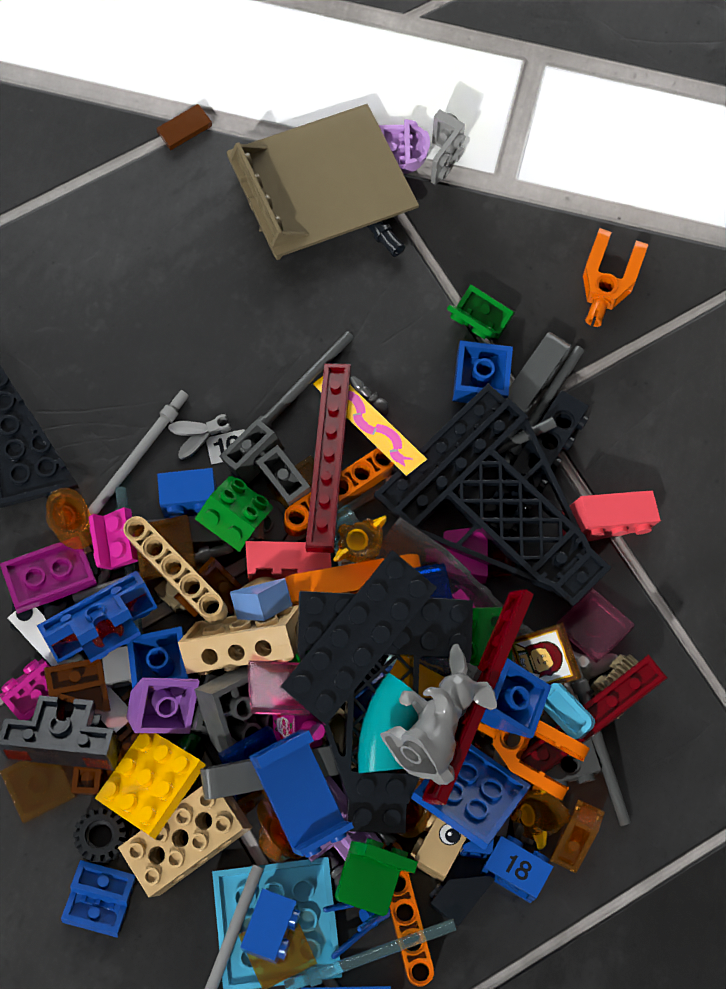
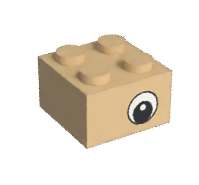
[410,814,466,882]

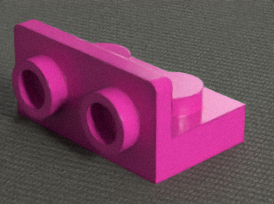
[89,507,139,571]
[0,658,50,720]

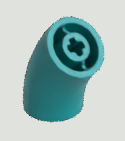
[358,673,418,773]

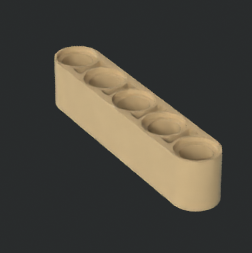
[123,516,228,624]

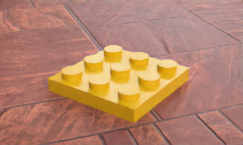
[95,733,206,839]

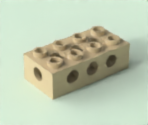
[178,605,299,675]
[118,786,253,897]

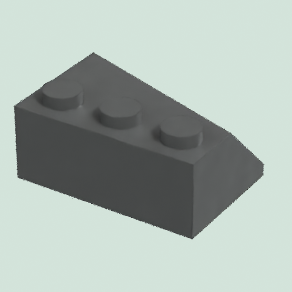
[194,660,288,763]

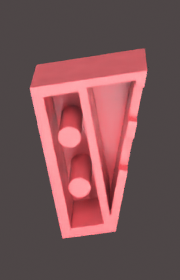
[561,491,661,541]
[245,541,331,582]

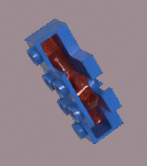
[37,571,158,663]

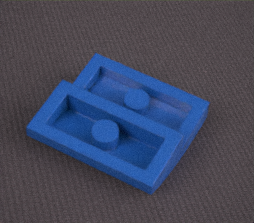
[61,860,136,938]

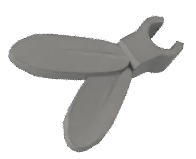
[168,414,231,460]

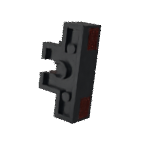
[0,695,122,771]

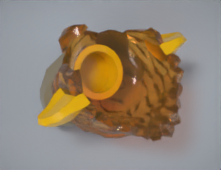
[333,516,387,565]
[510,785,571,850]

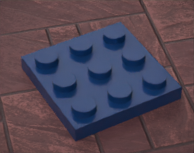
[411,744,531,850]

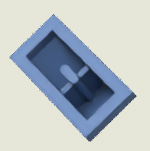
[230,578,292,621]

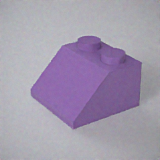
[126,678,200,734]

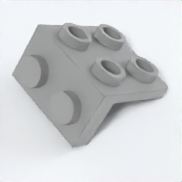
[431,109,466,185]

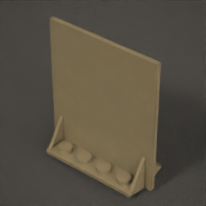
[227,103,419,260]

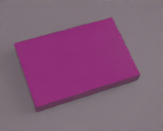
[0,535,97,614]

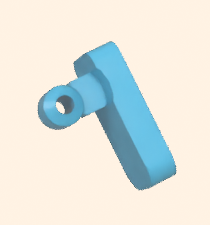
[544,683,595,739]

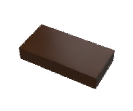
[156,104,212,151]

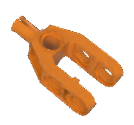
[583,228,648,327]
[477,720,590,800]

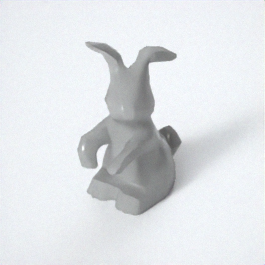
[380,644,497,785]

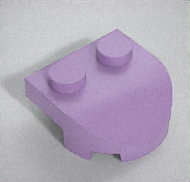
[379,119,430,174]

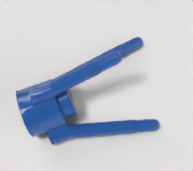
[323,903,390,959]

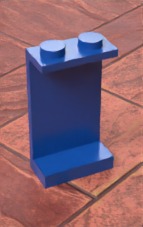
[249,729,354,857]

